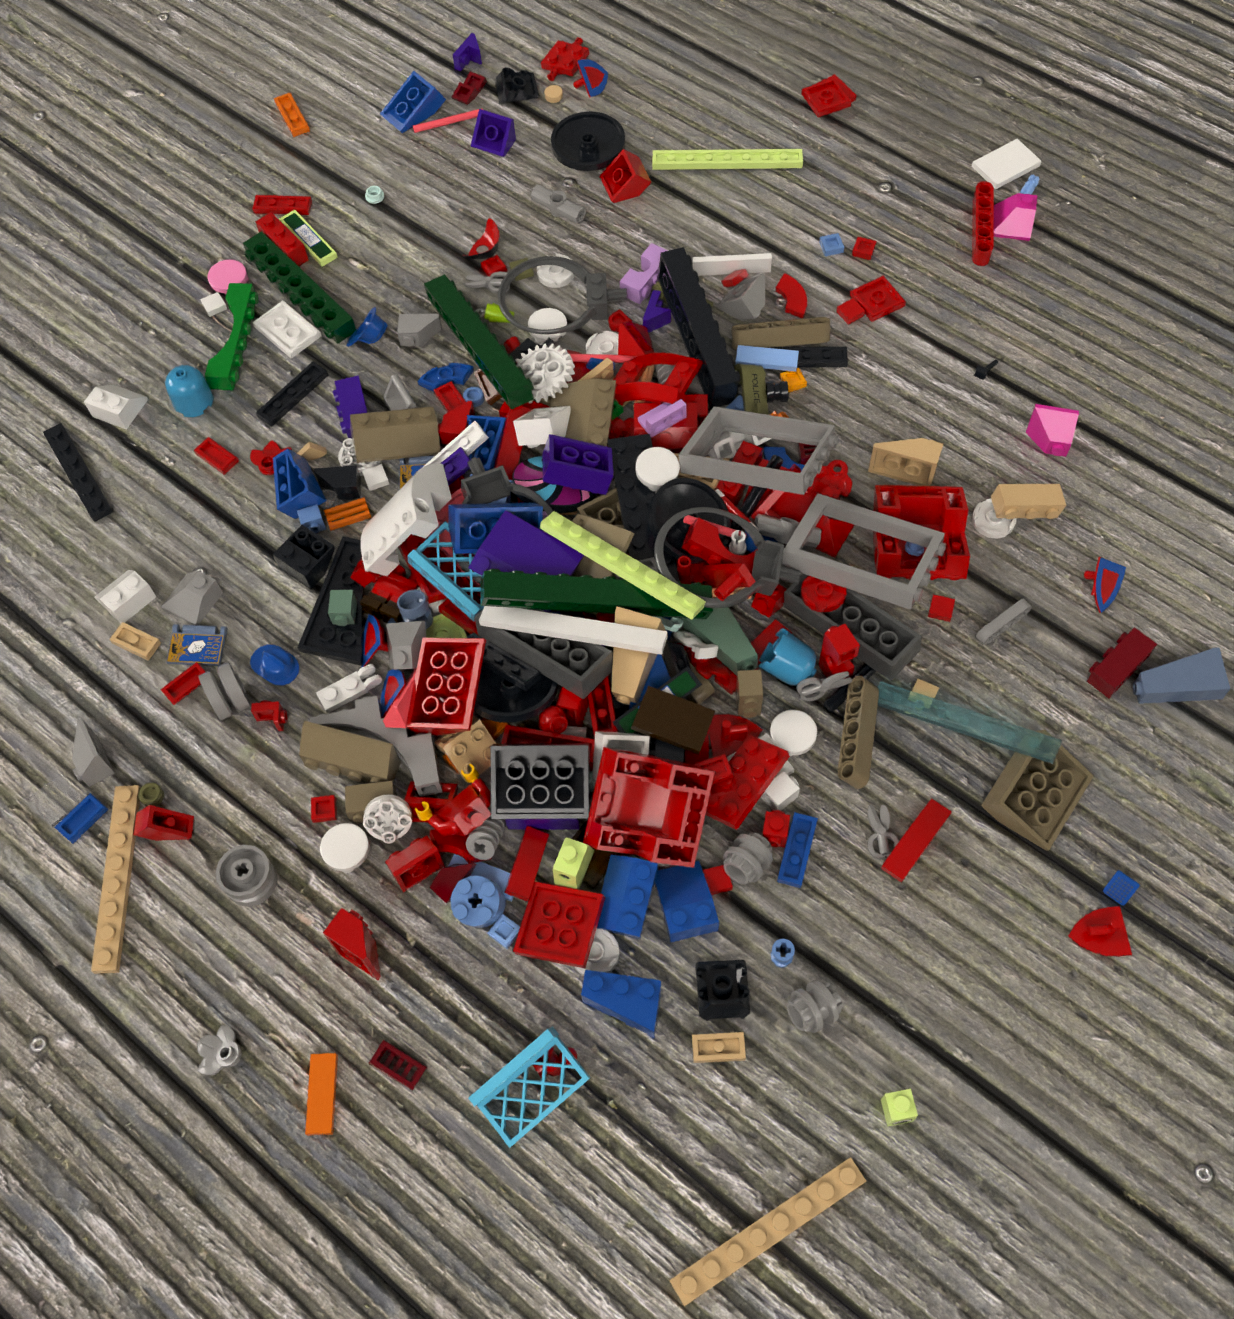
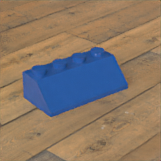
[448,503,543,554]

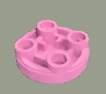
[207,259,249,295]

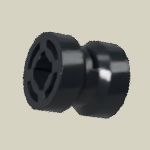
[766,381,788,403]

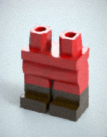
[360,565,419,623]

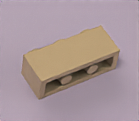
[991,484,1066,519]

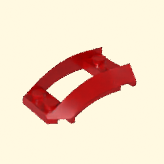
[613,352,703,406]

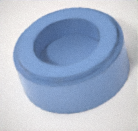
[463,387,484,407]

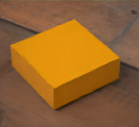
[779,367,807,393]

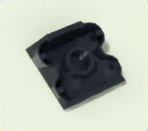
[495,67,539,104]
[695,960,750,1021]

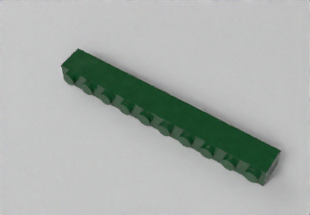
[424,274,534,410]
[481,569,713,619]

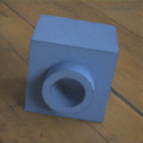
[297,504,326,533]

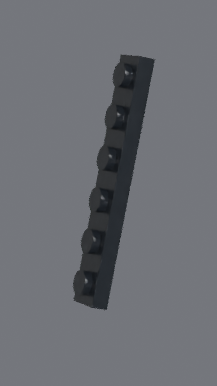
[43,423,113,522]

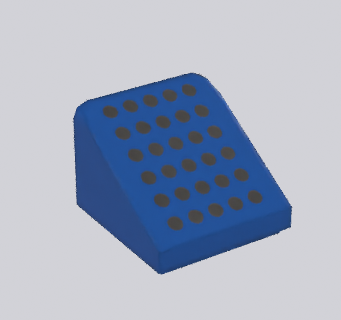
[1103,870,1140,906]

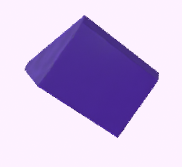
[471,109,516,157]

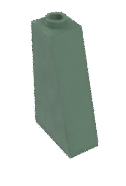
[681,597,758,675]

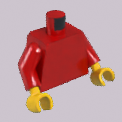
[415,764,491,836]

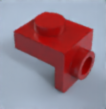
[251,700,288,731]

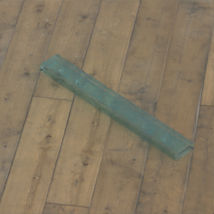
[878,681,1062,764]

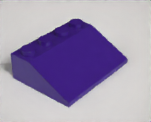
[468,510,584,613]

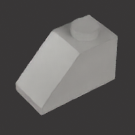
[397,314,442,346]

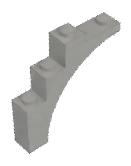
[310,696,443,797]

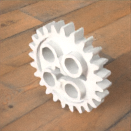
[515,343,575,403]

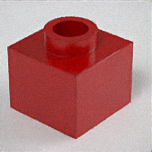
[350,559,381,588]

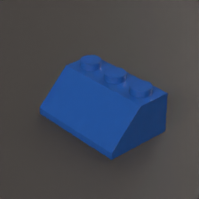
[597,855,658,939]

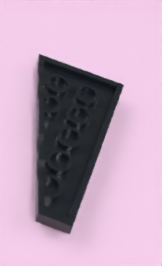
[297,536,364,666]

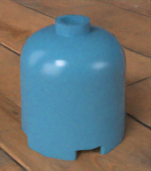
[165,365,214,417]
[758,628,817,685]

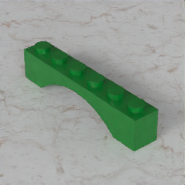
[204,283,259,390]

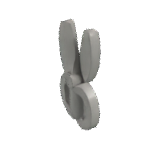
[464,272,510,294]
[796,671,852,701]
[867,804,899,860]

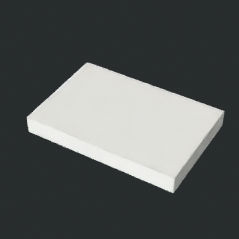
[972,139,1041,189]
[252,301,322,359]

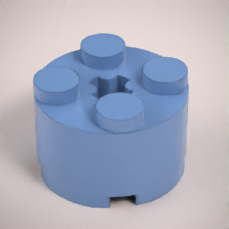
[451,876,506,928]

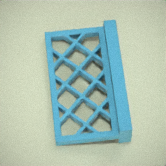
[407,521,484,622]
[468,1027,591,1148]

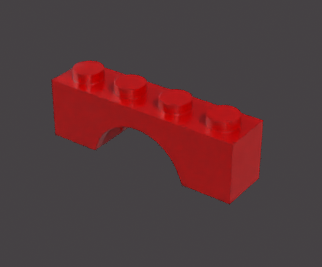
[682,518,758,574]

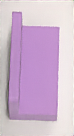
[638,399,686,438]

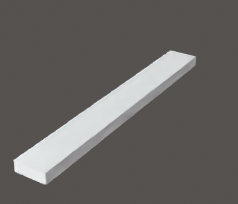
[479,606,668,655]

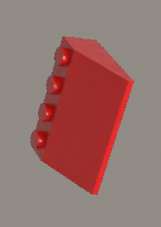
[406,638,486,735]

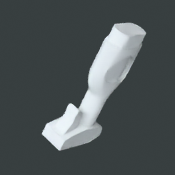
[673,630,718,659]

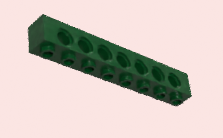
[243,231,356,344]

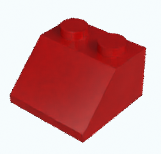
[600,149,652,203]
[385,835,445,892]

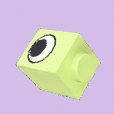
[881,1089,918,1126]

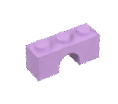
[620,243,668,304]

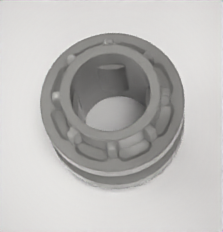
[723,832,773,884]
[787,980,843,1033]

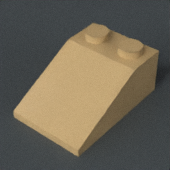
[868,438,943,486]

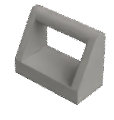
[383,374,416,411]

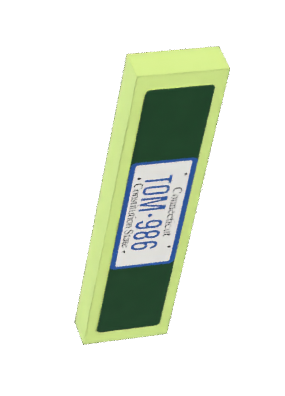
[279,210,338,267]

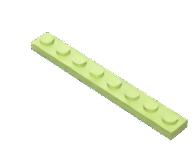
[652,149,803,170]
[540,511,706,620]

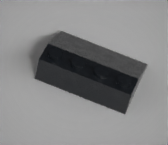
[490,743,590,819]

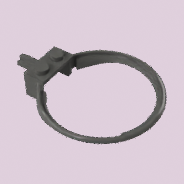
[498,256,627,334]
[451,457,562,584]
[654,507,801,608]

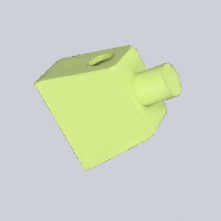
[553,837,594,890]

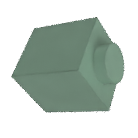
[328,590,357,626]

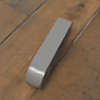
[976,598,1032,645]

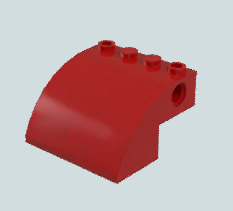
[873,485,970,580]
[583,747,715,868]

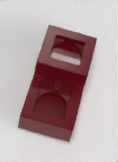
[451,71,487,105]

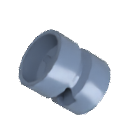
[397,590,433,629]

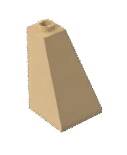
[611,607,666,705]

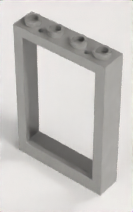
[678,406,838,495]
[782,494,946,610]

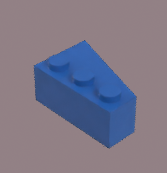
[467,415,506,471]
[273,448,326,519]
[581,970,662,1039]

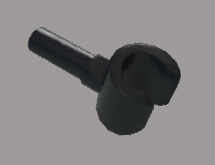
[974,360,998,380]

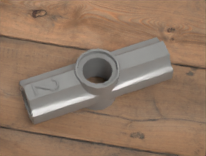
[531,184,586,224]
[754,514,821,548]

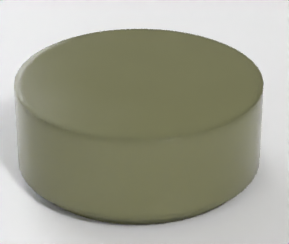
[138,783,164,807]

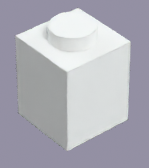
[761,771,800,811]

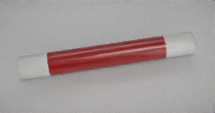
[715,489,760,532]

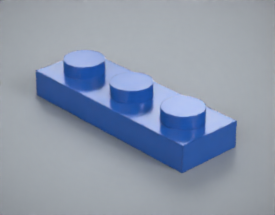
[777,812,818,888]

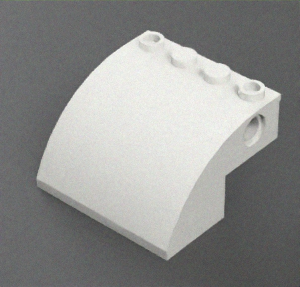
[361,463,452,576]

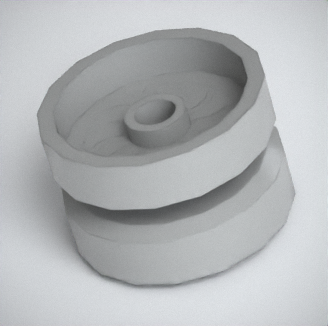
[198,662,251,721]
[216,845,278,907]

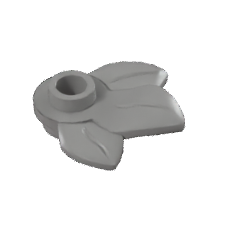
[197,1025,242,1076]

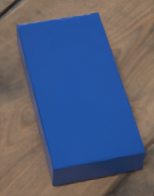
[54,793,108,844]

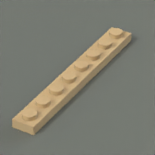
[91,785,141,974]
[669,1157,866,1307]

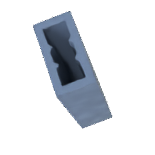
[1132,648,1230,704]

